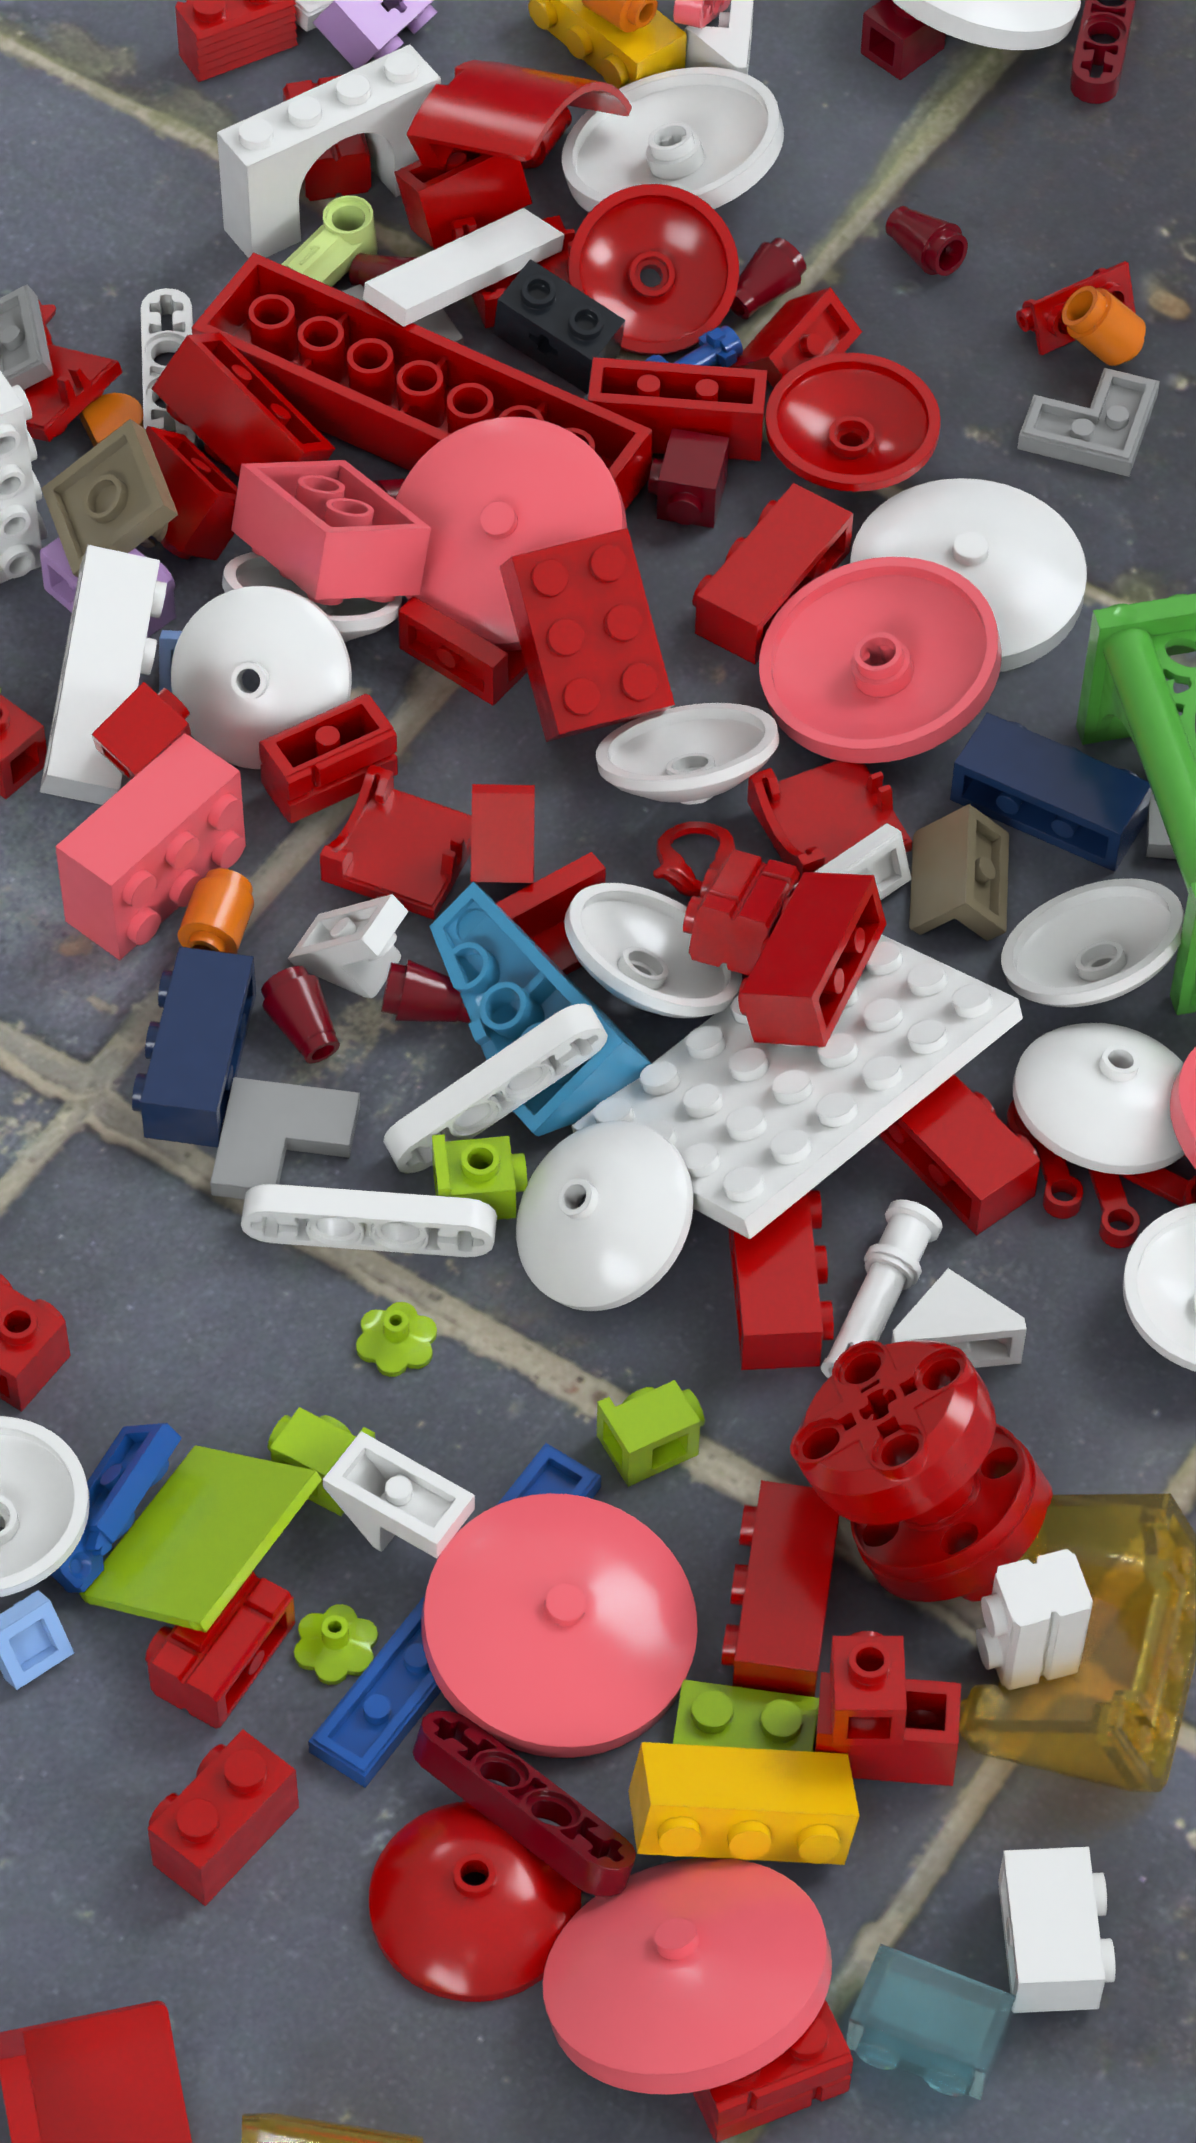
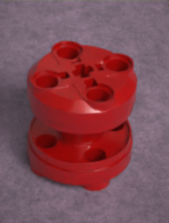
[790,1340,1053,1602]

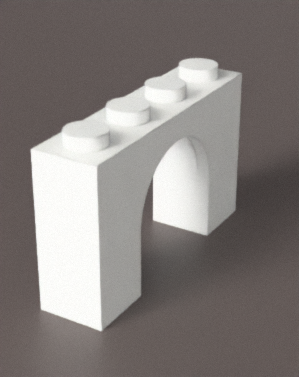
[217,44,441,258]

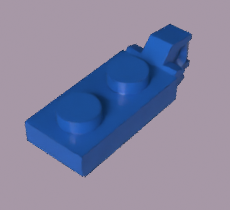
[51,1423,182,1593]

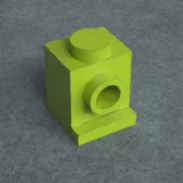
[432,1134,528,1220]
[597,1380,705,1487]
[267,1407,375,1517]

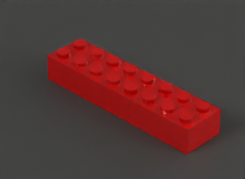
[191,253,652,510]

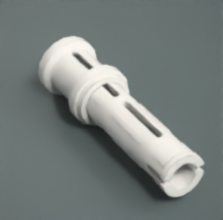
[821,1200,943,1378]

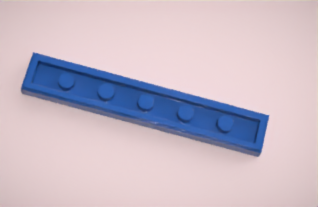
[308,1443,601,1788]

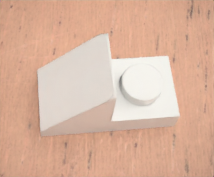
[684,0,754,75]
[288,894,408,998]
[323,1431,475,1558]

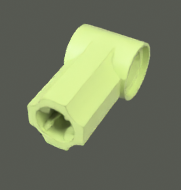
[281,195,378,287]

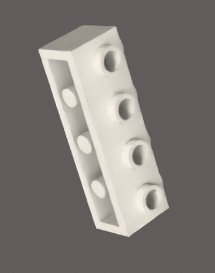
[0,371,47,584]
[40,545,167,805]

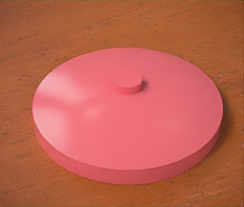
[395,417,627,651]
[759,557,1002,764]
[421,1493,698,1758]
[543,1857,832,2095]

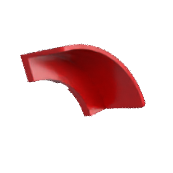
[406,59,632,169]
[0,2000,192,2143]

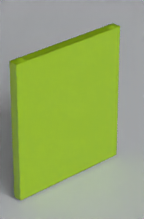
[79,1445,322,1632]

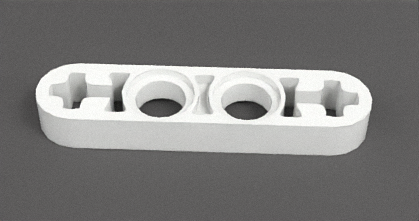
[141,288,198,448]
[383,1004,608,1173]
[241,1184,497,1257]

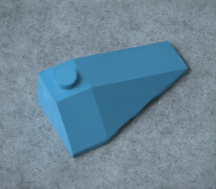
[429,881,652,1137]

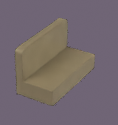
[909,804,1009,941]

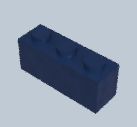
[950,712,1152,872]
[132,947,256,1148]

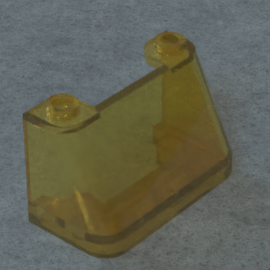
[959,1493,1196,1792]

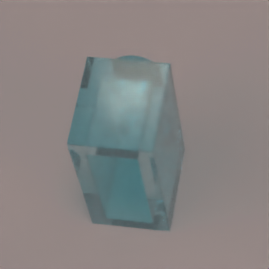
[846,1944,1016,2100]

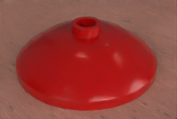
[568,184,739,356]
[765,353,941,492]
[369,1801,581,2002]

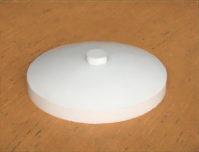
[892,0,1081,50]
[562,67,784,212]
[850,478,1087,672]

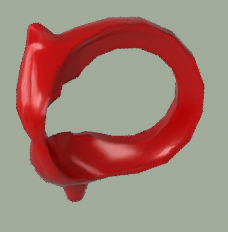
[653,821,736,897]

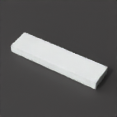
[363,208,564,327]

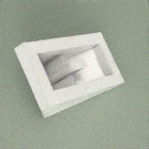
[891,1268,1027,1368]

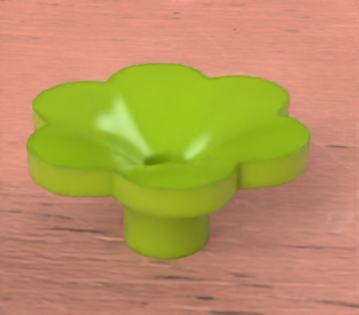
[356,1302,437,1377]
[294,1604,378,1685]

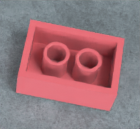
[231,460,431,605]
[55,733,246,960]

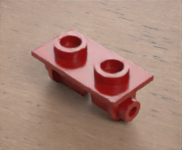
[1016,261,1136,355]

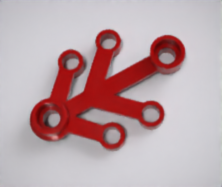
[1006,1099,1196,1248]

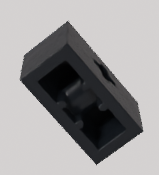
[493,259,626,395]

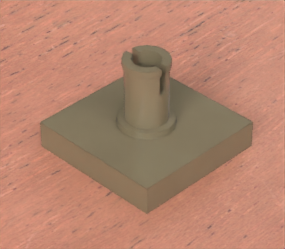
[41,419,178,577]

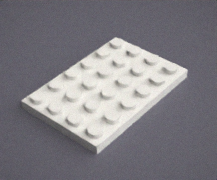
[571,935,1023,1239]

